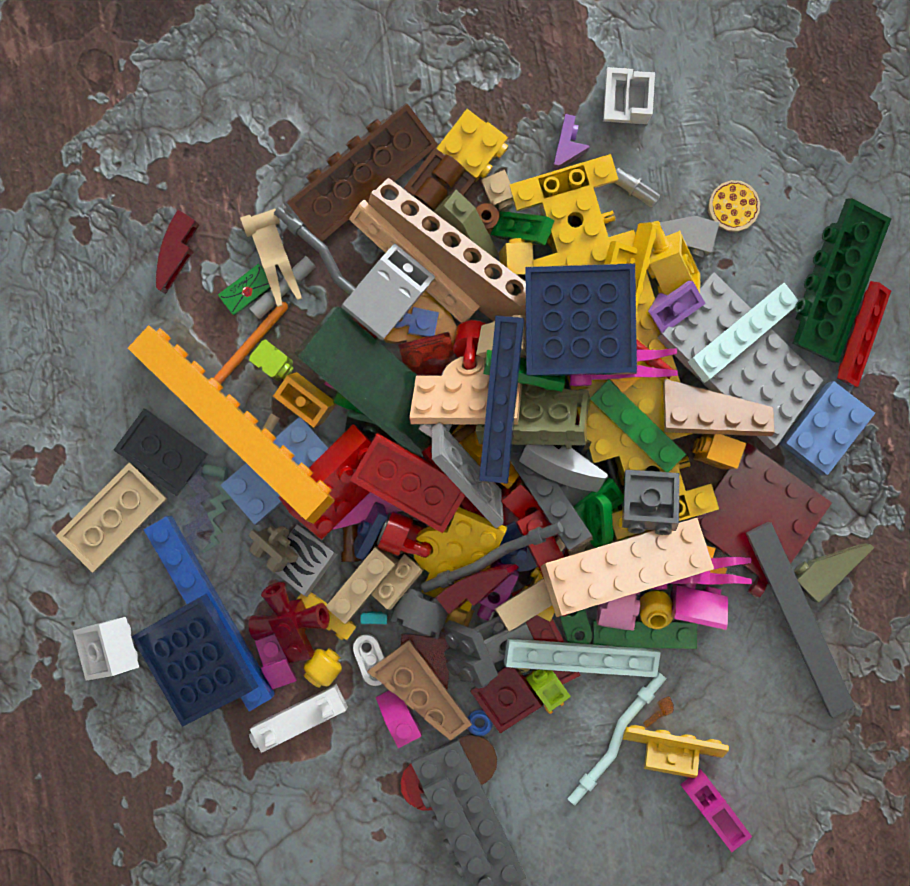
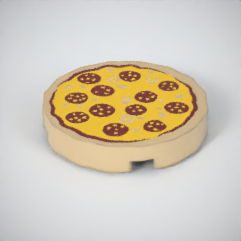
[708,180,760,233]

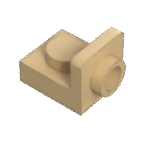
[481,170,514,210]

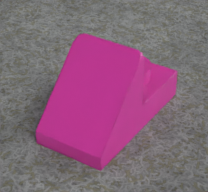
[255,634,297,690]

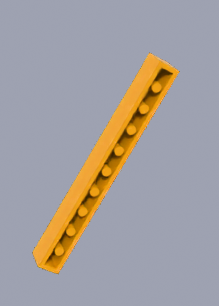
[128,325,335,524]

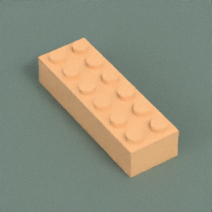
[540,518,714,618]

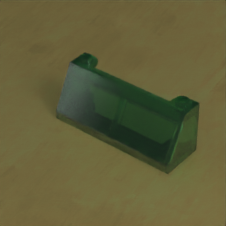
[294,305,432,458]

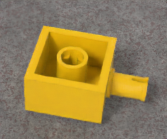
[648,221,700,295]

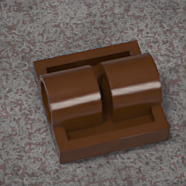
[404,148,476,212]

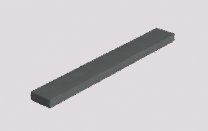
[745,521,855,718]

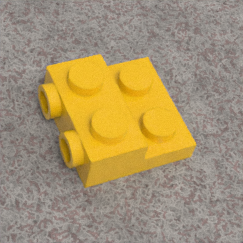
[436,109,509,182]

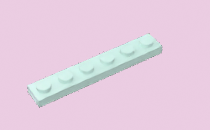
[688,283,798,383]
[504,638,661,677]

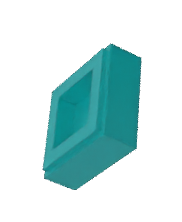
[361,611,388,624]

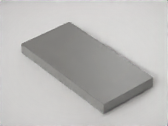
[432,422,504,528]

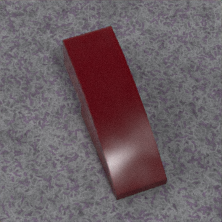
[156,209,199,294]
[436,564,519,614]

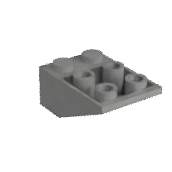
[341,243,435,340]

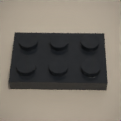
[113,408,208,496]

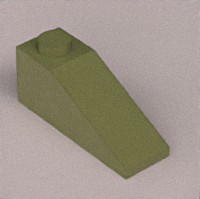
[430,190,499,263]
[794,543,874,603]

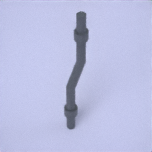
[274,207,356,296]
[421,522,563,593]

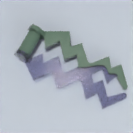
[185,462,231,554]

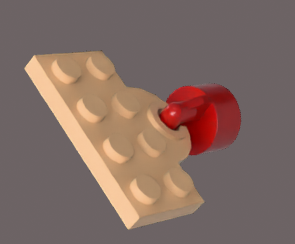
[409,320,522,425]

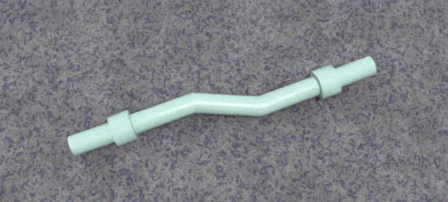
[567,672,667,805]

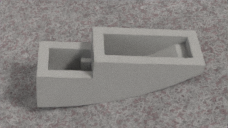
[519,444,608,492]

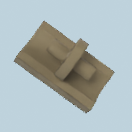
[249,526,299,572]

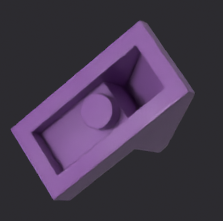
[552,114,590,170]
[648,280,706,334]

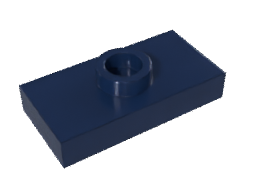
[353,502,387,560]

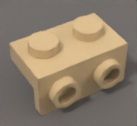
[371,554,424,610]

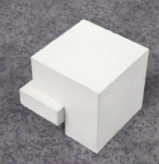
[603,67,655,124]

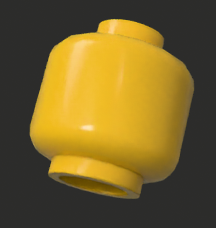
[639,590,673,629]
[303,648,342,688]

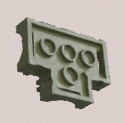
[476,376,591,449]

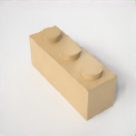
[326,546,399,624]

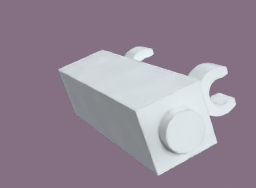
[249,684,348,753]

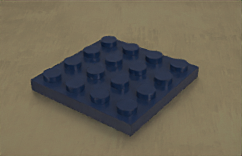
[525,264,637,376]
[131,593,259,727]

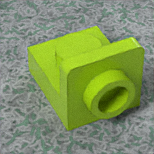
[527,669,571,712]

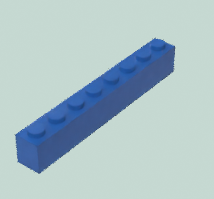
[144,516,275,711]

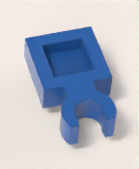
[394,307,439,339]

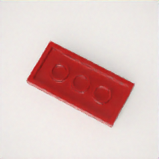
[350,433,465,533]

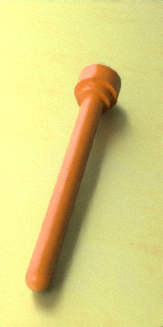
[208,302,288,384]

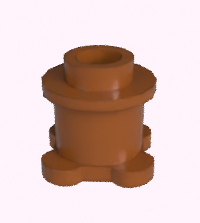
[476,203,499,235]

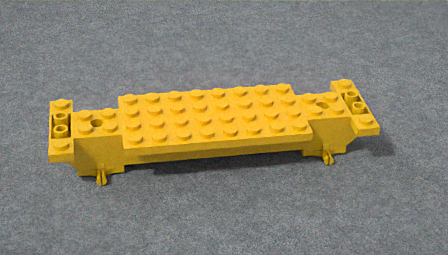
[509,154,719,540]

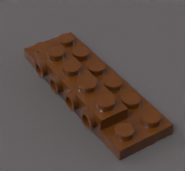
[286,103,438,241]

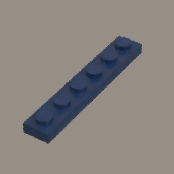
[479,316,524,483]

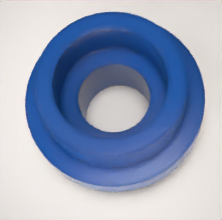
[468,710,493,736]

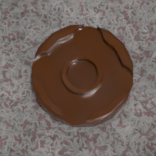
[458,734,497,785]

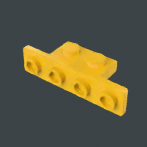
[605,222,657,318]
[623,725,729,778]

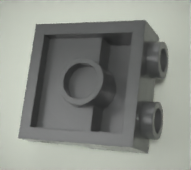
[622,470,680,535]
[443,620,498,688]

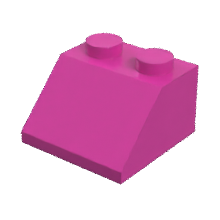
[670,583,728,630]

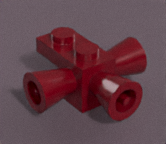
[249,582,330,663]

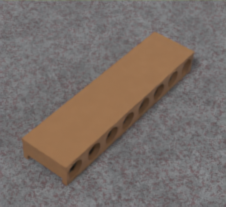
[368,178,526,321]

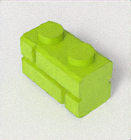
[249,339,294,381]

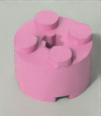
[597,592,640,631]

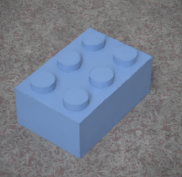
[779,381,875,475]

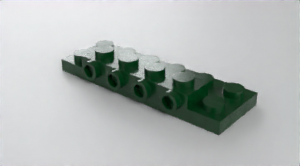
[792,198,891,363]

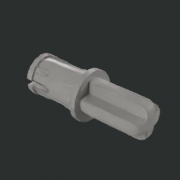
[614,167,660,207]

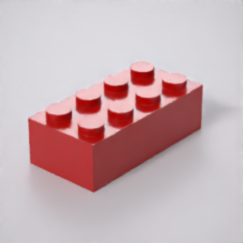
[278,424,372,540]

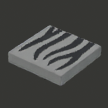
[275,524,338,597]

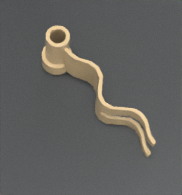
[240,209,302,307]

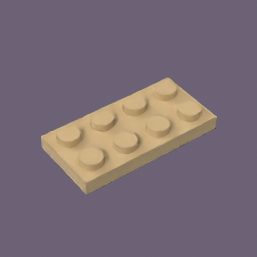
[56,462,168,573]

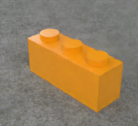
[692,434,746,469]

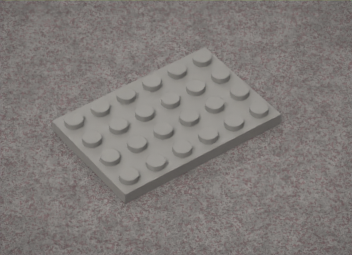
[657,272,823,449]

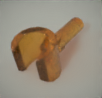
[643,696,674,727]

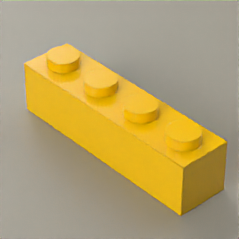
[297,592,357,640]

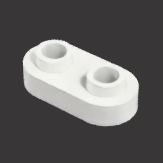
[353,634,384,686]

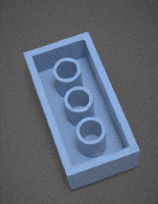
[221,417,328,525]

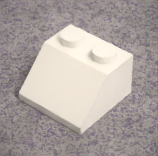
[73,617,139,681]

